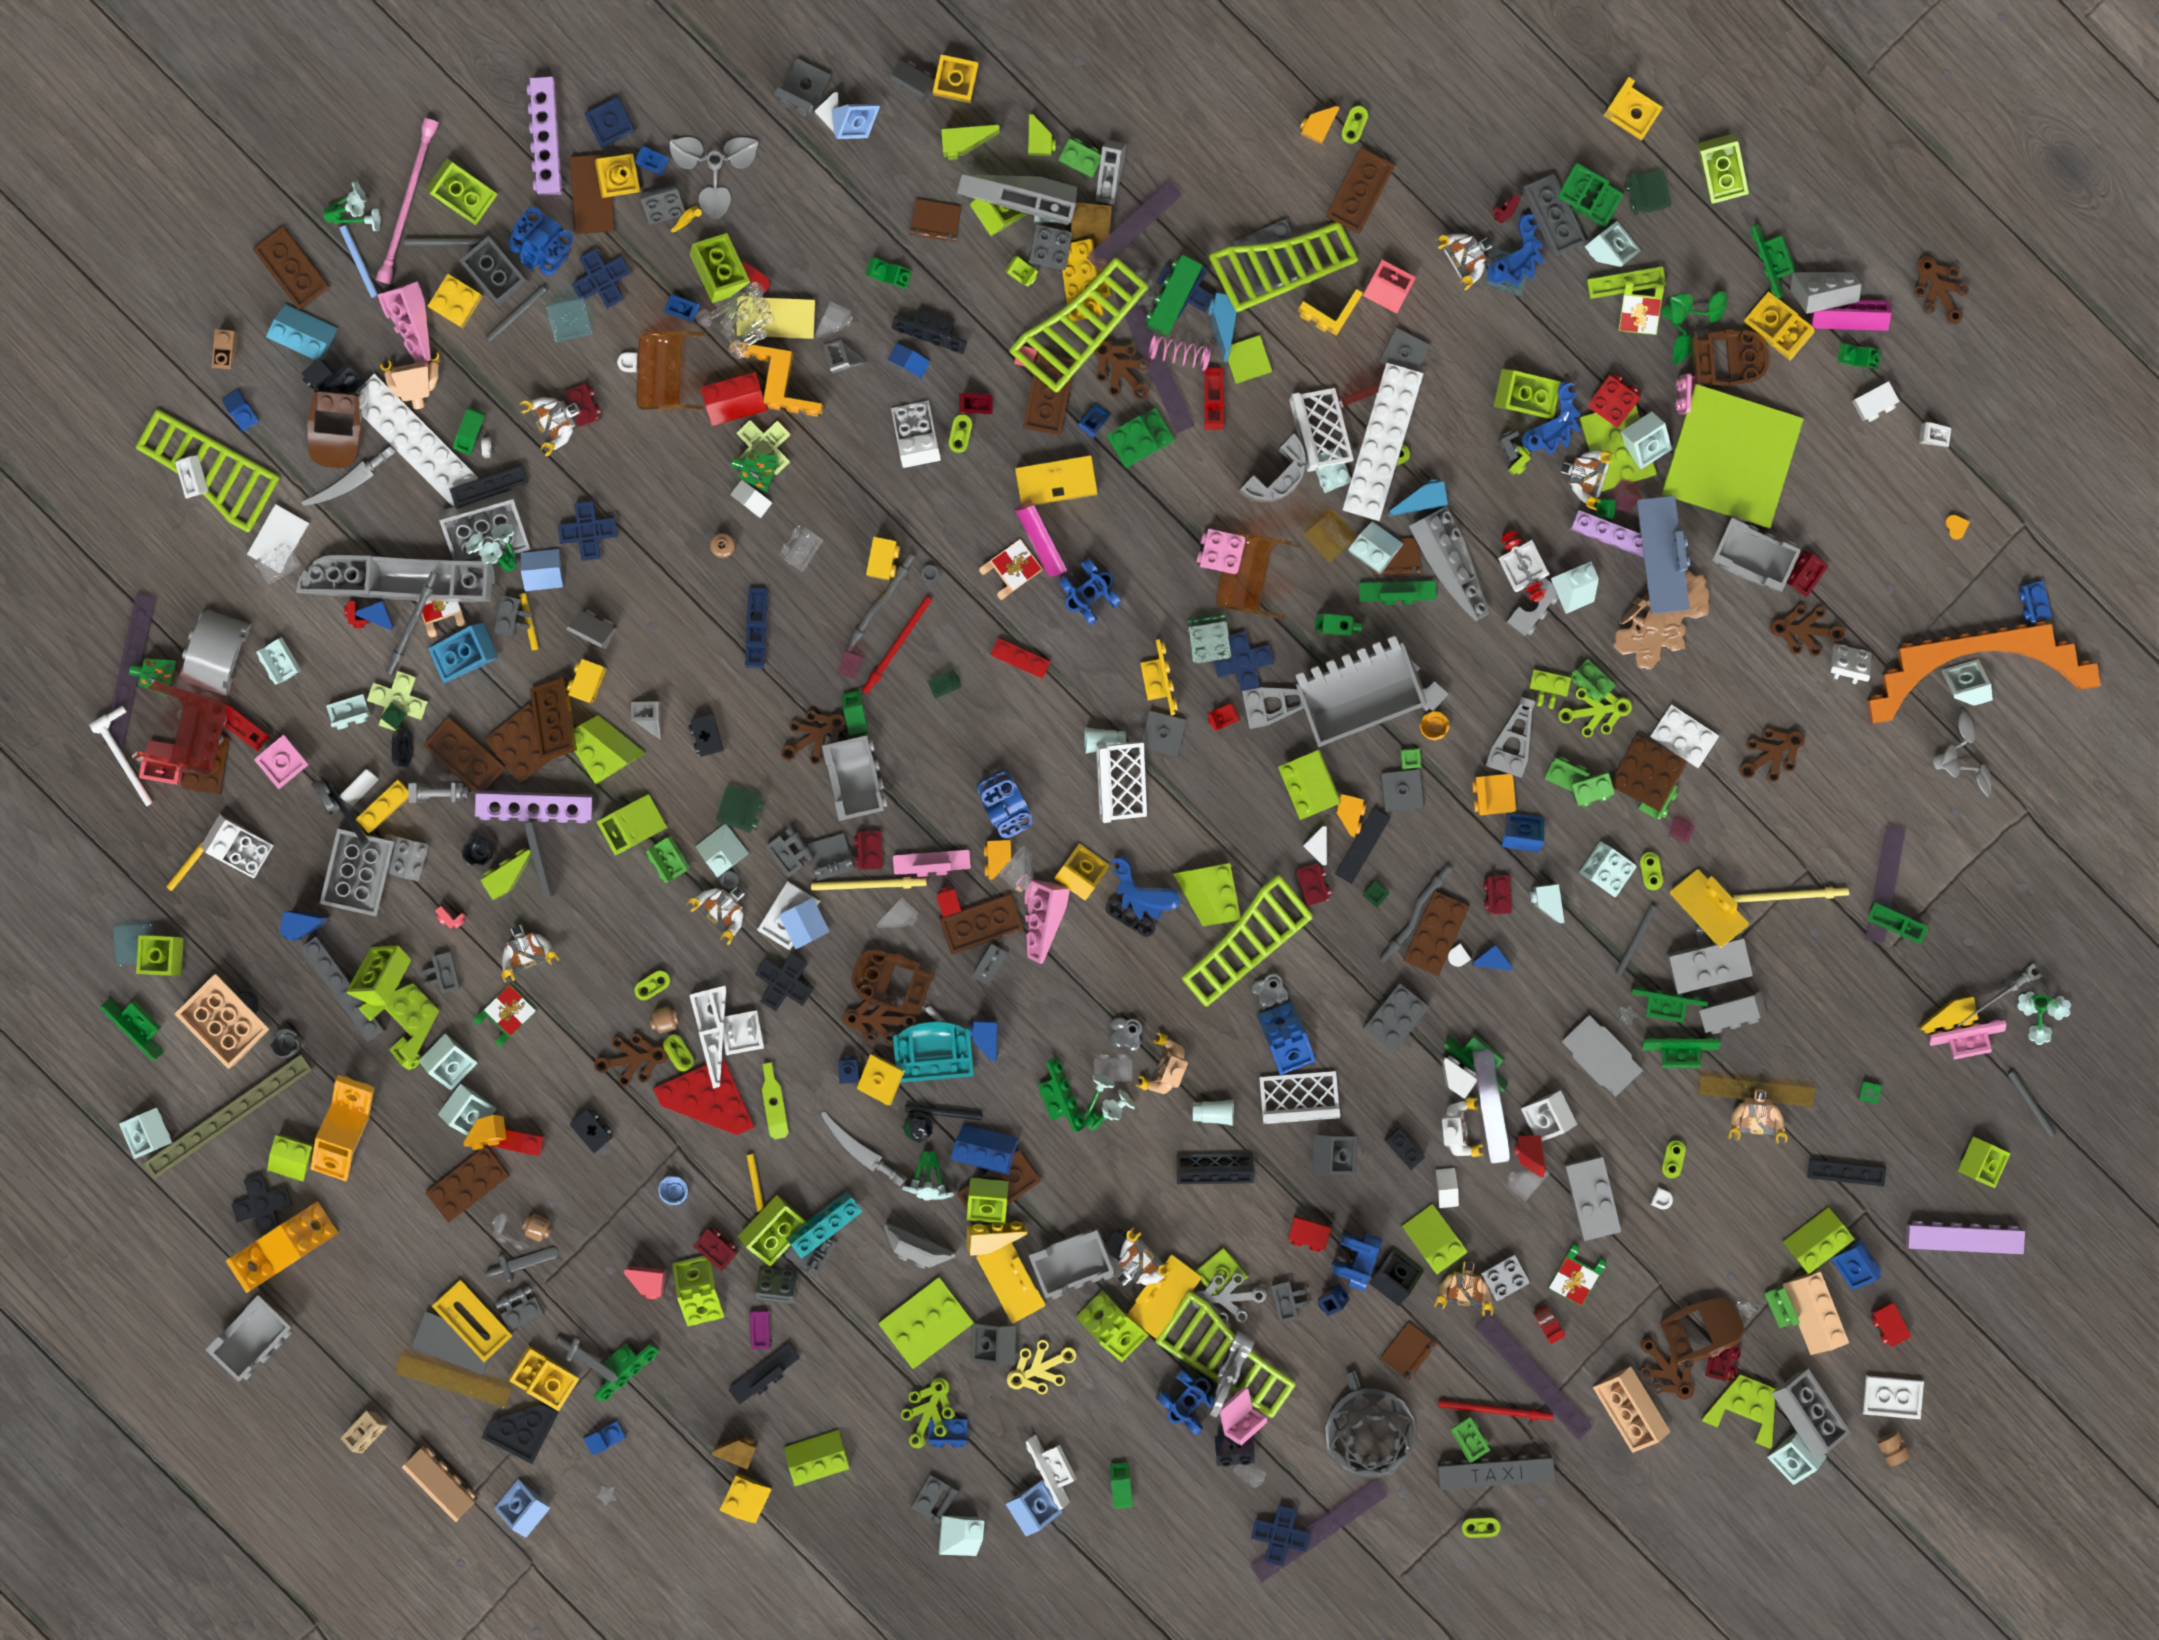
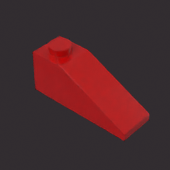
[486,1128,545,1156]

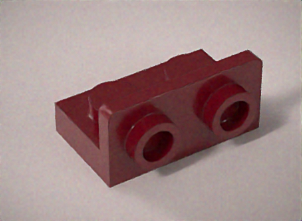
[1491,194,1521,224]
[565,383,602,428]
[1786,550,1828,597]
[854,831,883,870]
[1296,863,1332,907]
[1483,875,1512,915]
[693,1227,738,1271]
[1705,1342,1741,1381]

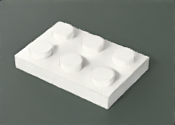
[1650,705,1719,768]

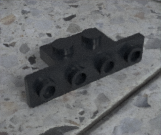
[891,307,967,354]
[729,1343,800,1404]

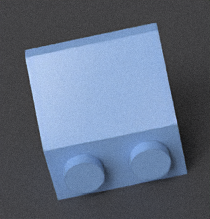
[494,1479,550,1537]
[1006,1480,1062,1536]

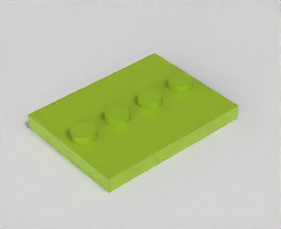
[1579,405,1657,491]
[878,1277,974,1369]

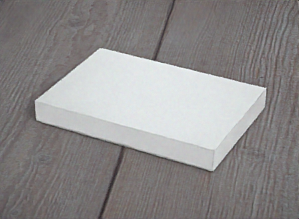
[247,504,310,574]
[757,881,820,950]
[1862,1375,1924,1419]

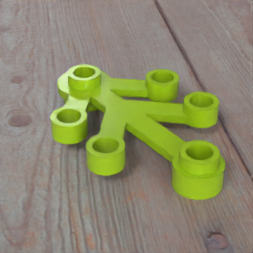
[1558,688,1632,737]
[901,1378,955,1448]

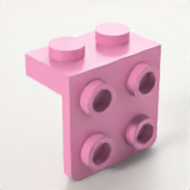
[1675,373,1703,415]
[1196,529,1245,574]
[1220,1387,1267,1445]

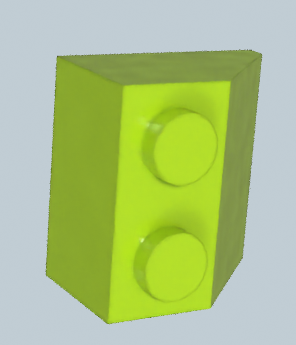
[970,199,1027,236]
[136,935,184,976]
[267,1134,314,1182]
[1957,1137,2010,1188]
[967,1178,1009,1224]

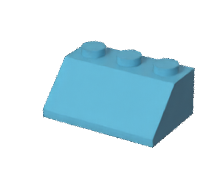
[266,304,338,360]

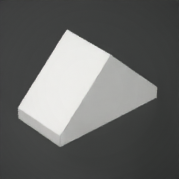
[815,92,839,134]
[1919,422,1951,447]
[730,480,772,518]
[1303,827,1327,865]
[1435,1168,1459,1208]

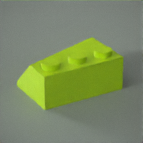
[574,715,645,784]
[1173,863,1241,926]

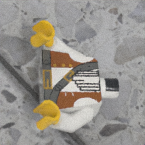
[1435,234,1492,290]
[519,397,580,456]
[1561,450,1614,510]
[686,886,745,945]
[502,925,559,982]
[1442,1098,1484,1157]
[1117,1227,1173,1286]

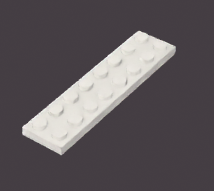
[1343,363,1424,521]
[358,374,478,507]

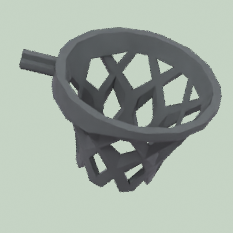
[1324,1370,1416,1479]

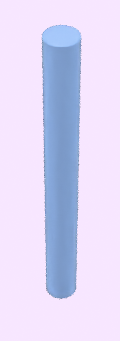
[339,225,378,298]

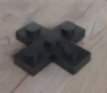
[755,953,813,1011]
[231,1174,293,1235]

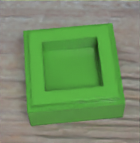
[1400,748,1421,769]

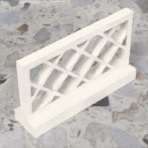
[1289,388,1354,472]
[1096,741,1147,823]
[1259,1071,1340,1124]

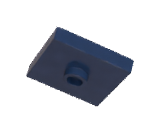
[584,96,636,148]

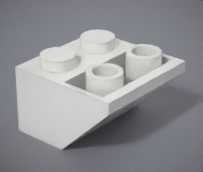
[1441,1056,1477,1099]

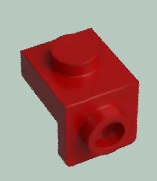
[344,601,369,628]
[1207,702,1241,731]

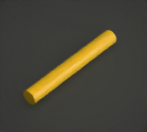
[519,593,539,651]
[166,842,204,891]
[746,1154,764,1212]

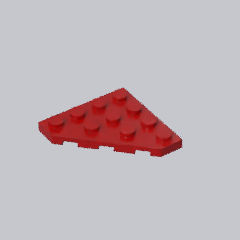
[653,1057,754,1135]

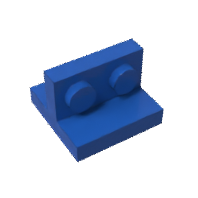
[1502,812,1544,852]
[1831,1239,1881,1290]

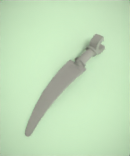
[302,445,396,506]
[1957,964,2042,1026]
[822,1112,907,1186]

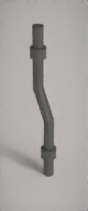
[845,553,916,652]
[386,571,438,675]
[1379,865,1452,963]

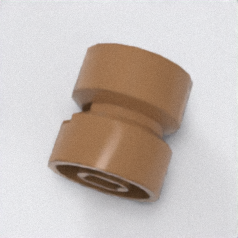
[1877,1431,1911,1467]

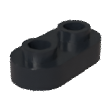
[391,729,412,767]

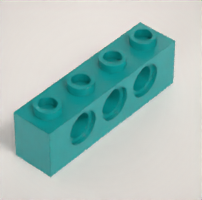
[786,1191,862,1259]

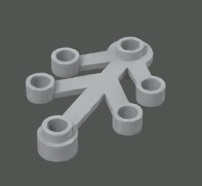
[1192,1272,1267,1323]

